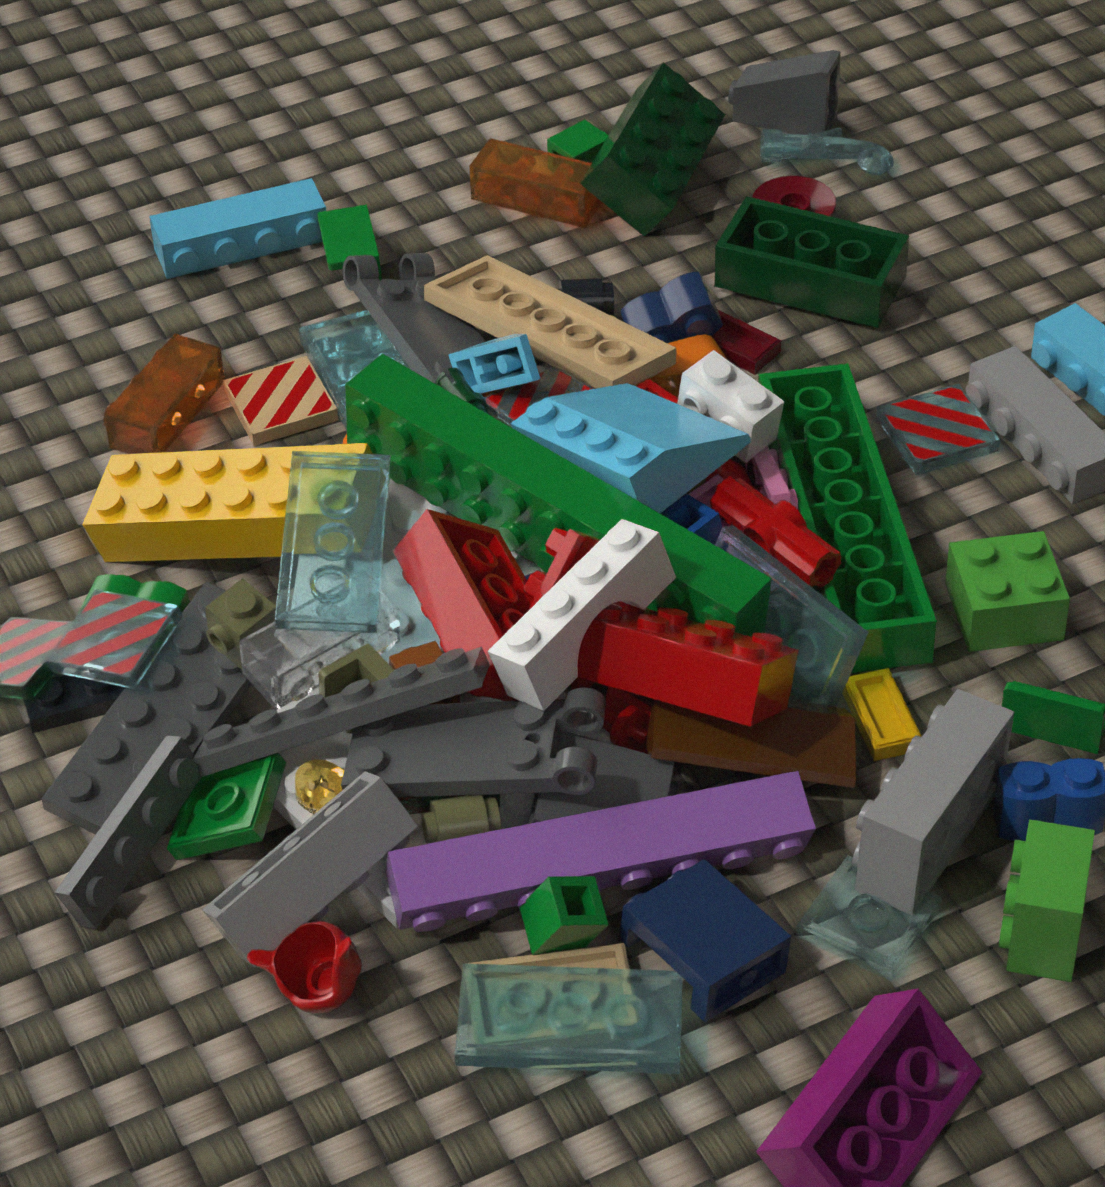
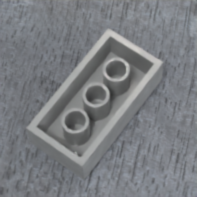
[852,689,1014,915]

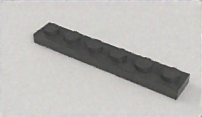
[193,647,490,777]

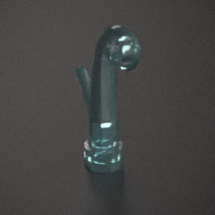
[760,128,894,175]

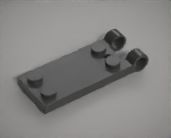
[343,253,485,383]
[341,688,607,797]

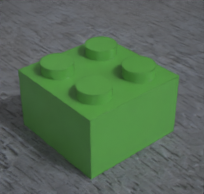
[945,531,1070,652]
[999,819,1095,982]

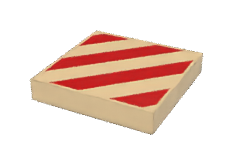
[223,356,339,446]

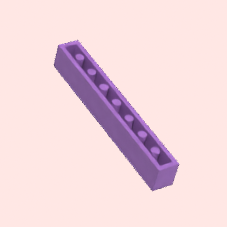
[385,771,816,932]

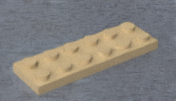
[424,255,676,388]

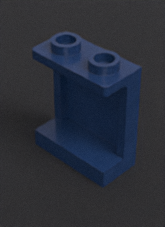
[620,859,791,1022]

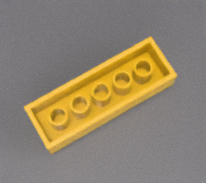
[82,443,386,562]

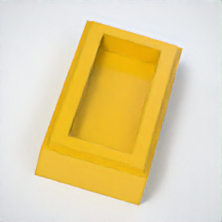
[841,668,922,761]

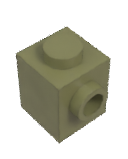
[205,578,280,671]

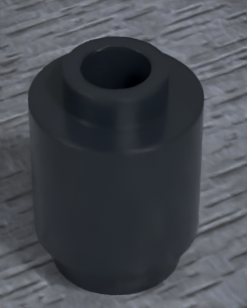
[558,278,614,316]

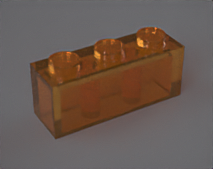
[469,138,603,228]
[103,333,225,454]

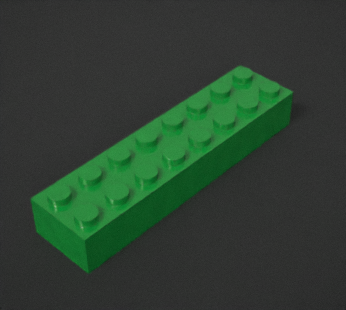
[758,363,937,675]

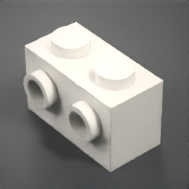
[677,350,784,463]

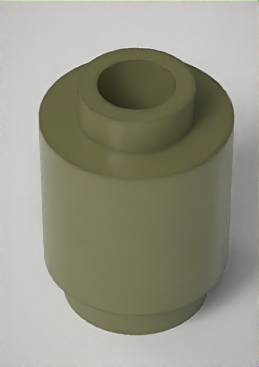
[421,795,501,844]

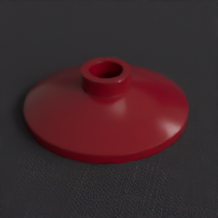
[752,176,836,217]

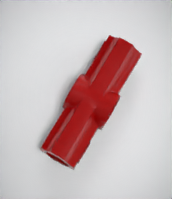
[710,476,841,588]

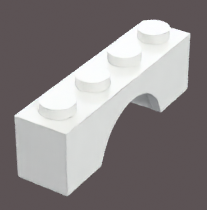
[488,519,676,711]

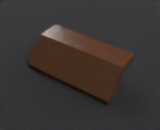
[645,697,856,788]

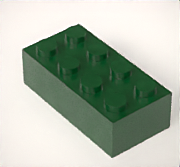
[580,62,726,236]
[714,196,909,328]

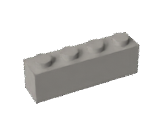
[966,346,1105,504]
[202,771,418,967]

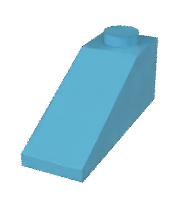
[448,334,540,394]

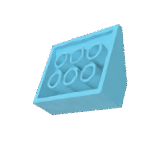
[510,383,752,513]

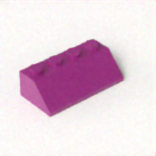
[756,988,983,1187]

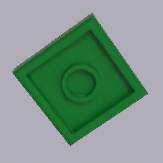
[167,752,287,860]

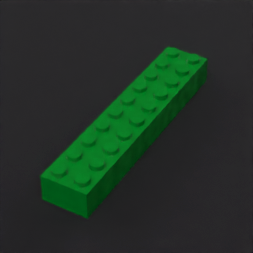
[345,353,772,637]

